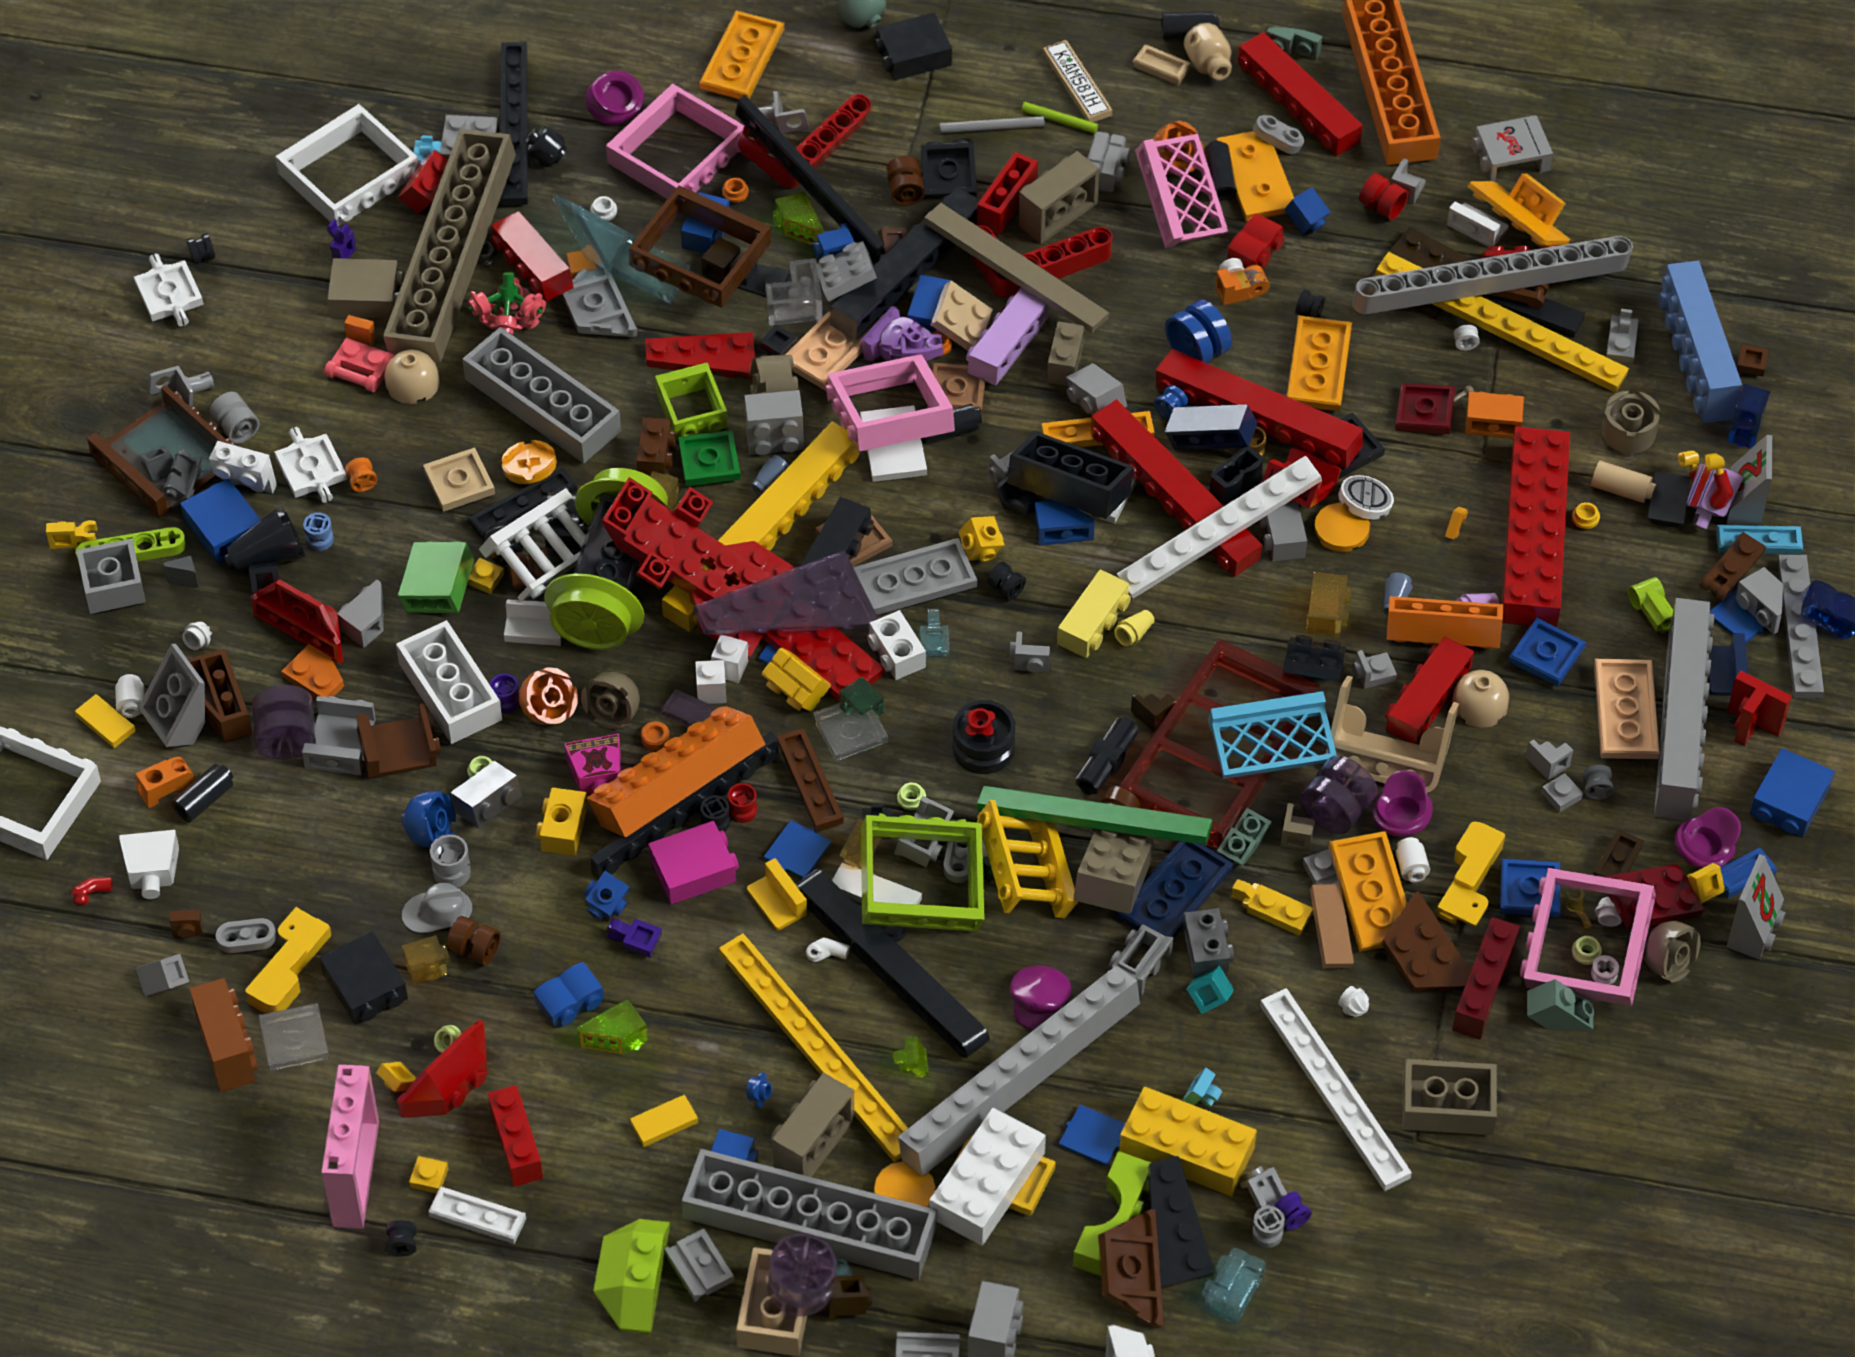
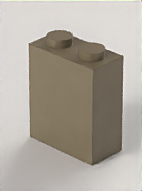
[327,258,404,319]

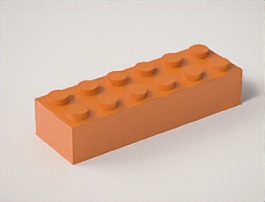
[587,706,766,838]

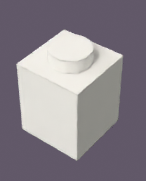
[711,635,748,683]
[696,660,726,705]

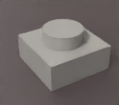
[1541,773,1583,813]

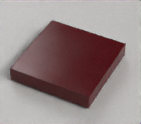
[1395,383,1456,434]

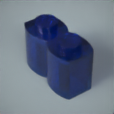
[1801,580,1855,639]

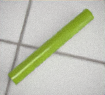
[1022,102,1098,134]

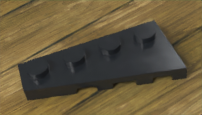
[1148,1156,1215,1289]

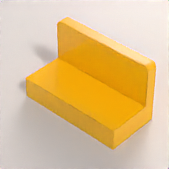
[747,858,807,931]

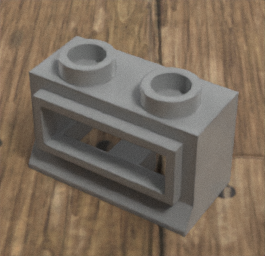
[894,796,954,867]
[1109,924,1173,996]

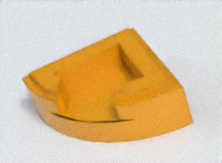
[1445,507,1468,540]

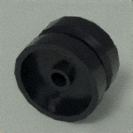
[952,700,1016,774]

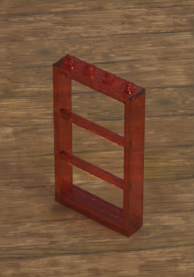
[1120,639,1320,848]

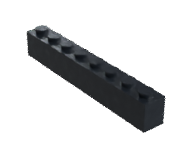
[829,188,980,340]

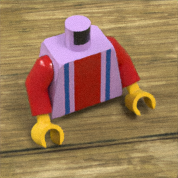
[1678,451,1744,530]

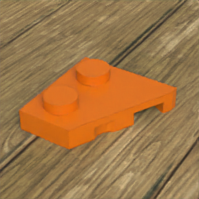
[281,644,344,699]

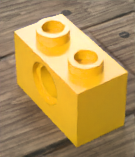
[536,788,588,856]

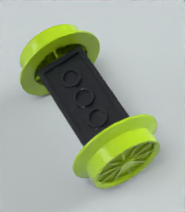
[544,468,671,650]

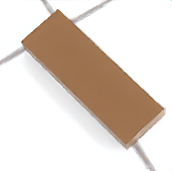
[1310,884,1354,968]

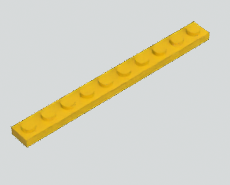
[1375,252,1629,393]
[719,933,908,1163]

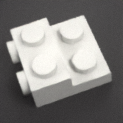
[209,441,277,494]

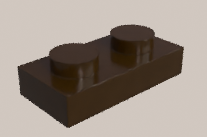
[1593,829,1644,877]

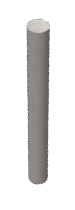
[940,116,1044,134]

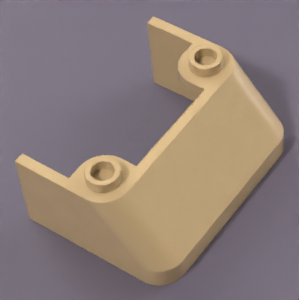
[1326,676,1459,793]

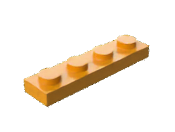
[1042,411,1155,447]

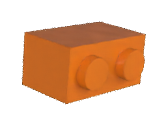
[1465,391,1524,438]

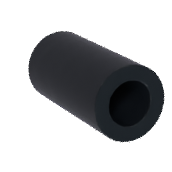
[1161,11,1219,38]
[1203,140,1237,201]
[922,403,982,443]
[171,764,233,823]

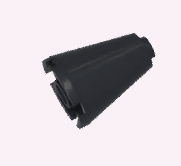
[224,506,306,572]

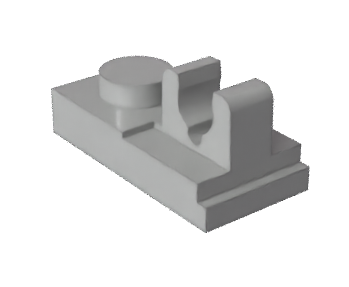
[1606,309,1639,364]

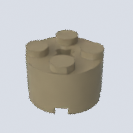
[750,355,798,394]
[1601,391,1660,457]

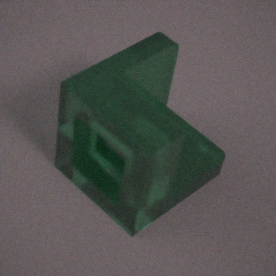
[840,676,884,716]

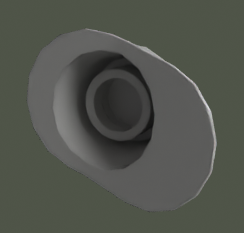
[402,883,472,933]

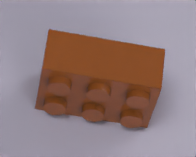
[189,978,258,1093]

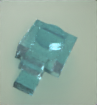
[920,609,949,656]

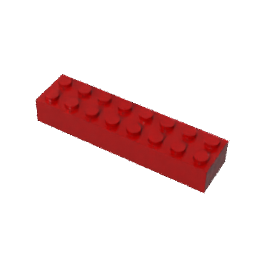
[1502,427,1570,628]

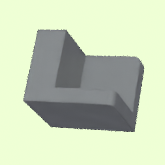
[1391,158,1425,205]
[1526,740,1573,781]
[136,954,189,996]

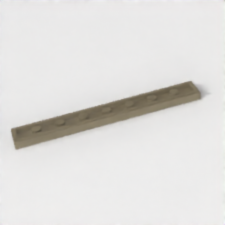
[924,203,1109,333]

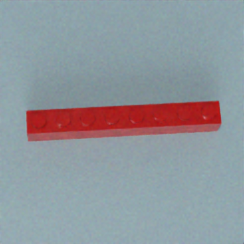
[1156,349,1363,468]
[1090,399,1262,577]

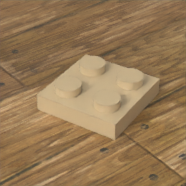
[931,281,993,351]
[423,447,495,512]

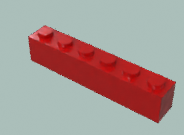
[1238,32,1363,156]

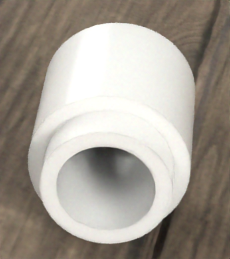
[115,674,144,718]
[1395,837,1430,883]

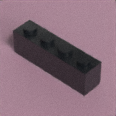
[790,496,874,610]

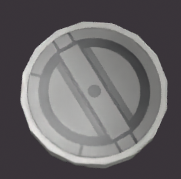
[1338,475,1394,520]

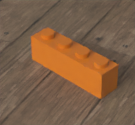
[1386,596,1503,649]

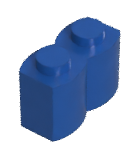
[533,962,604,1028]

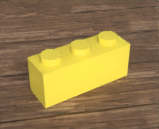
[1057,569,1131,659]

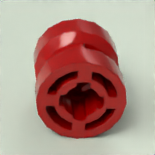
[728,783,757,823]

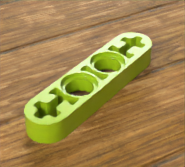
[76,527,186,564]

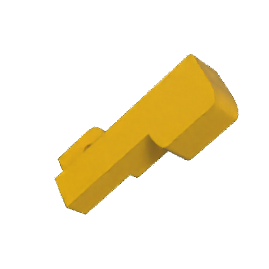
[1436,822,1505,927]
[245,907,332,1018]

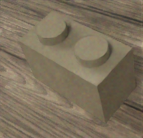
[1047,321,1084,386]

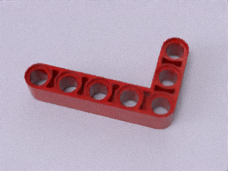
[738,94,871,189]
[969,226,1112,298]

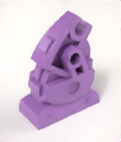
[861,306,943,361]

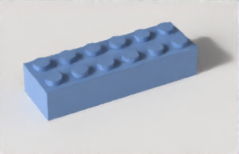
[1658,260,1742,423]

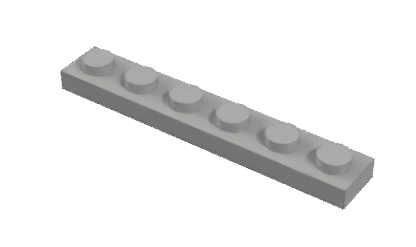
[1777,555,1824,698]

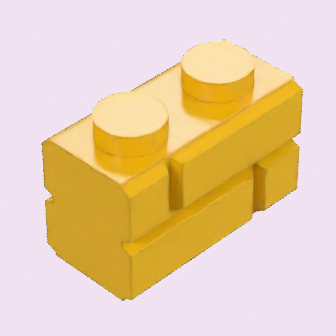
[762,648,831,711]

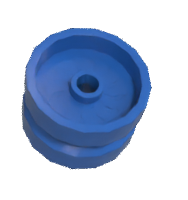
[1165,300,1232,363]

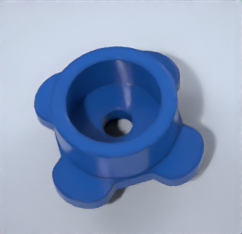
[746,1072,772,1108]

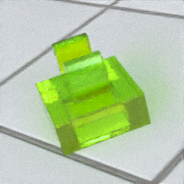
[893,1036,929,1078]

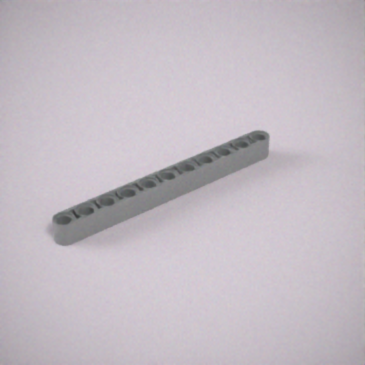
[1352,236,1633,314]

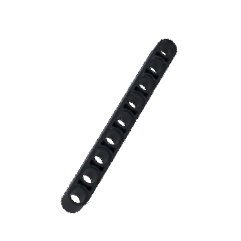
[795,869,990,1059]

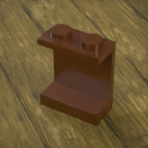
[356,704,441,778]

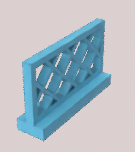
[1208,691,1337,779]

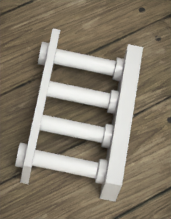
[479,488,586,602]

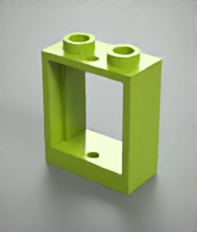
[655,363,728,442]

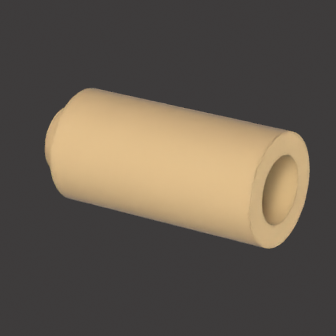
[1591,460,1656,503]

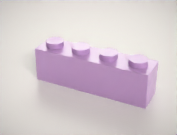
[966,288,1049,386]

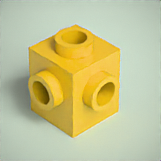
[958,516,1004,562]

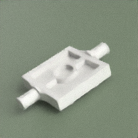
[134,254,203,326]
[275,427,347,503]

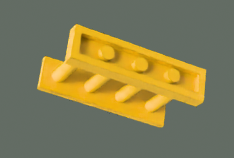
[977,800,1079,918]

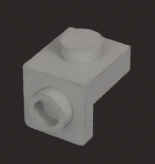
[1009,632,1050,673]

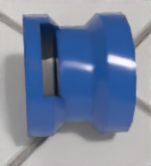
[1154,385,1188,420]

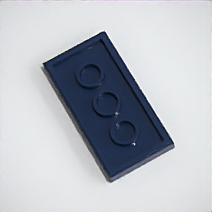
[1117,841,1233,939]

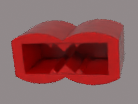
[1227,213,1285,269]

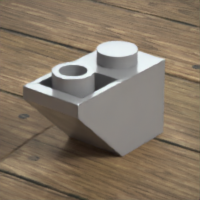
[1736,567,1783,634]
[337,580,384,648]

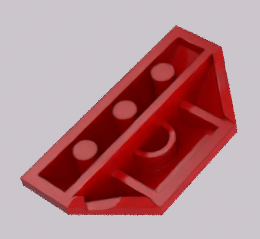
[250,579,343,664]
[397,1019,488,1118]

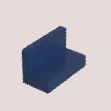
[1709,633,1748,696]

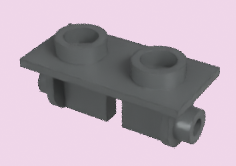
[163,450,204,508]

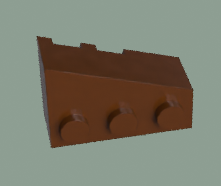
[187,648,252,742]

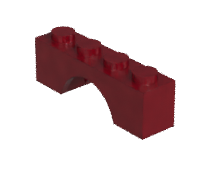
[1452,917,1520,1039]

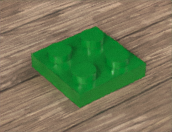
[678,430,741,487]

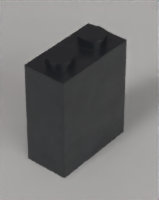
[873,12,952,81]
[320,931,408,1025]

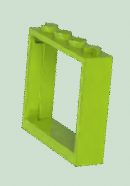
[861,813,984,932]

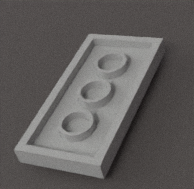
[853,538,977,617]

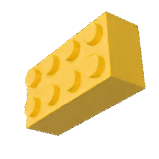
[1119,1086,1257,1197]

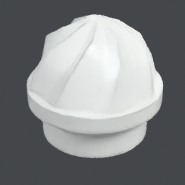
[182,622,212,650]
[1595,897,1622,926]
[1338,986,1369,1017]

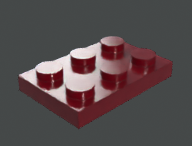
[1605,864,1704,930]

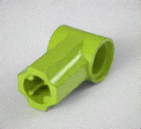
[1628,577,1673,633]

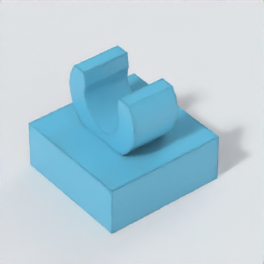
[414,135,442,165]
[1182,1068,1222,1107]

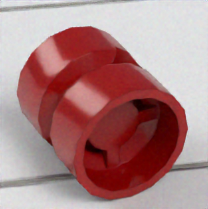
[1359,173,1409,221]

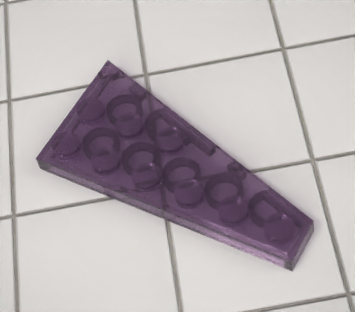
[693,550,879,635]

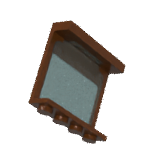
[87,385,234,518]

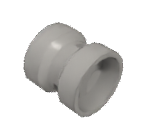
[1252,1206,1285,1248]

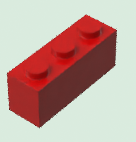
[977,152,1038,235]
[487,1085,543,1187]

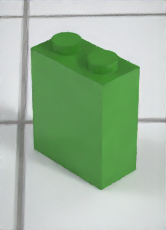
[398,541,474,613]

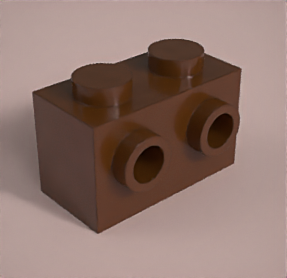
[637,418,676,483]

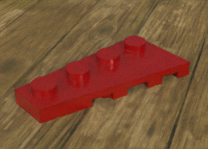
[645,332,755,380]

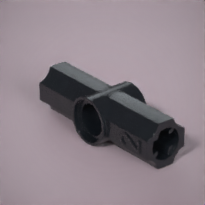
[1075,716,1139,795]

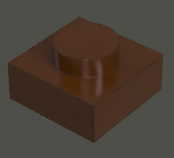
[878,227,907,255]
[1737,344,1769,376]
[170,910,203,938]

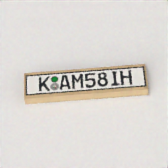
[1043,40,1112,122]

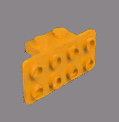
[1468,174,1570,247]

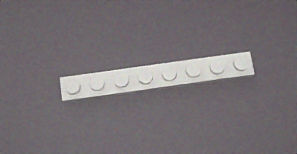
[1117,456,1322,599]
[1260,988,1412,1191]

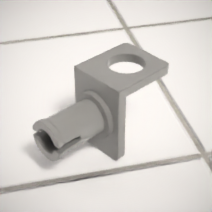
[758,91,809,133]
[148,366,214,408]

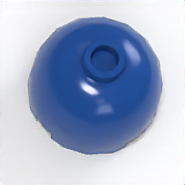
[402,791,456,849]

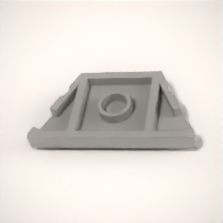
[561,256,637,337]

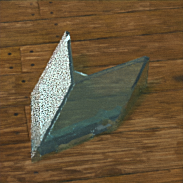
[552,194,691,304]

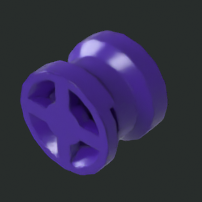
[1274,1191,1312,1230]

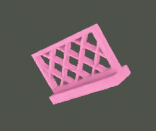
[1135,134,1228,248]

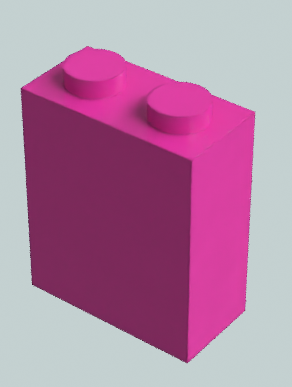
[648,821,739,905]

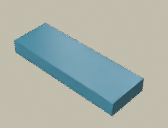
[1716,525,1803,555]

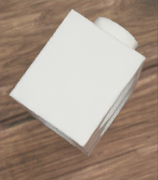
[867,610,926,680]

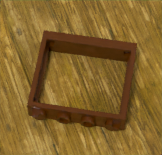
[629,185,771,308]

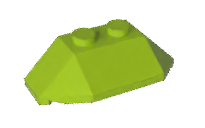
[593,1219,670,1334]

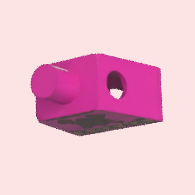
[565,734,621,794]

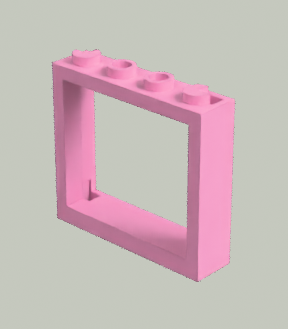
[606,84,744,201]
[825,354,955,452]
[1520,868,1656,1007]
[322,1065,379,1229]

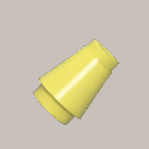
[1114,610,1155,647]

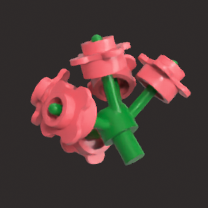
[468,272,546,335]

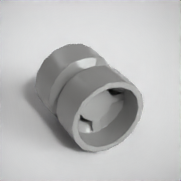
[209,392,260,444]
[430,834,471,888]

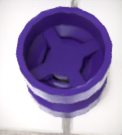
[490,673,519,713]

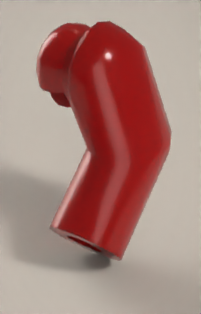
[71,877,113,904]

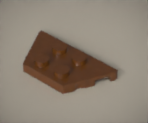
[1381,891,1471,992]
[1098,1209,1164,1329]

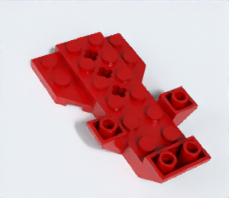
[601,477,798,659]

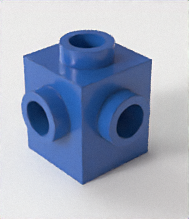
[583,871,630,921]

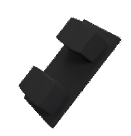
[738,263,796,302]
[1647,471,1690,527]

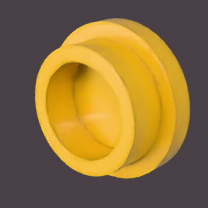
[1572,502,1600,529]

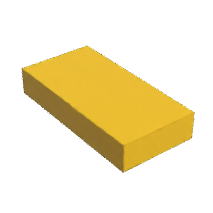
[75,694,136,749]
[630,1094,698,1147]

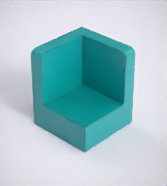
[1187,965,1234,1014]

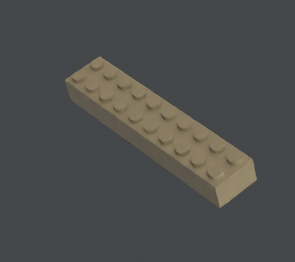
[383,129,516,362]

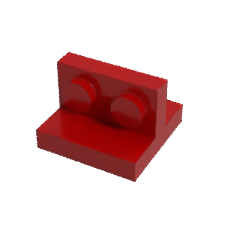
[1727,670,1792,746]

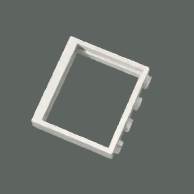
[276,104,418,226]
[0,726,101,860]

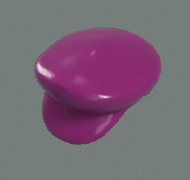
[585,71,644,125]
[1373,771,1433,837]
[1675,807,1741,869]
[1010,965,1072,1030]

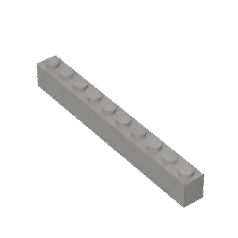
[898,965,1140,1176]

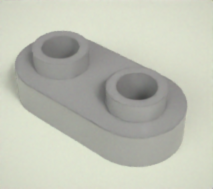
[1253,115,1304,154]
[944,841,968,883]
[216,918,276,953]

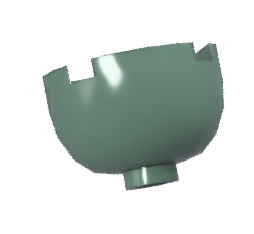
[835,0,887,28]

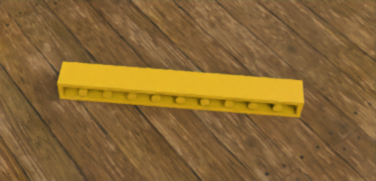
[662,421,860,632]

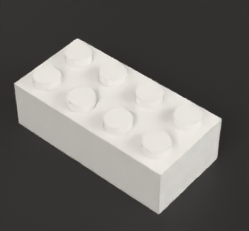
[396,620,502,744]
[930,1108,1046,1246]

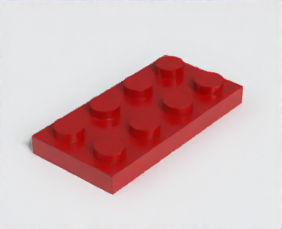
[765,603,885,705]

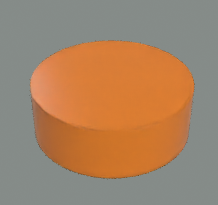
[641,721,670,751]

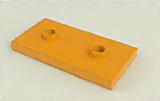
[699,11,784,99]
[1217,131,1294,221]
[1287,316,1352,411]
[1328,831,1407,952]

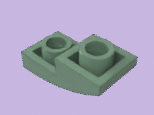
[1267,27,1322,60]
[1217,808,1272,867]

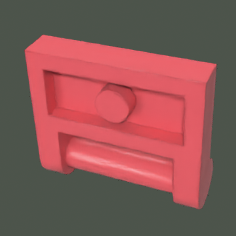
[324,338,394,393]

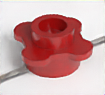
[965,708,995,737]

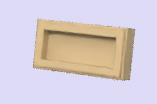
[1133,44,1191,86]

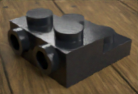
[921,140,977,198]
[1282,635,1346,681]

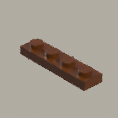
[777,728,844,832]

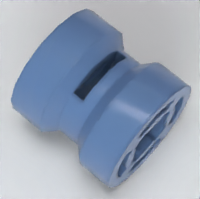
[303,513,334,551]

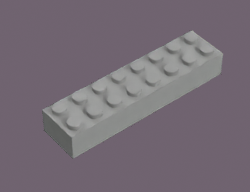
[1654,598,1714,821]
[682,1149,937,1280]

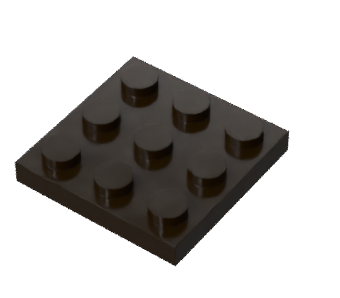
[1367,227,1473,319]

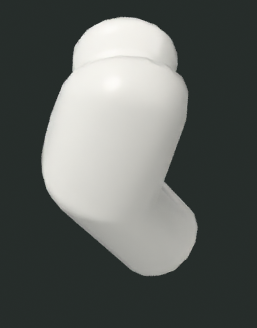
[806,938,850,962]

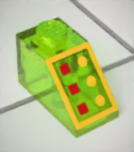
[772,191,823,245]
[577,999,648,1055]

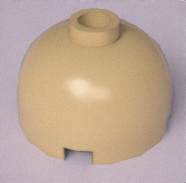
[384,349,440,404]
[1451,670,1509,728]

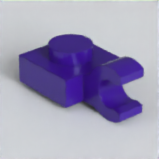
[327,219,356,260]
[607,918,662,958]

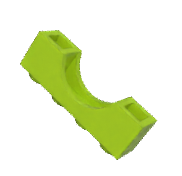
[1073,1151,1150,1276]

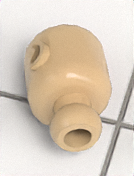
[1184,23,1232,80]

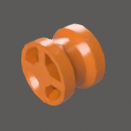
[345,457,378,492]

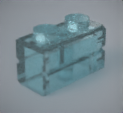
[1202,1247,1266,1324]

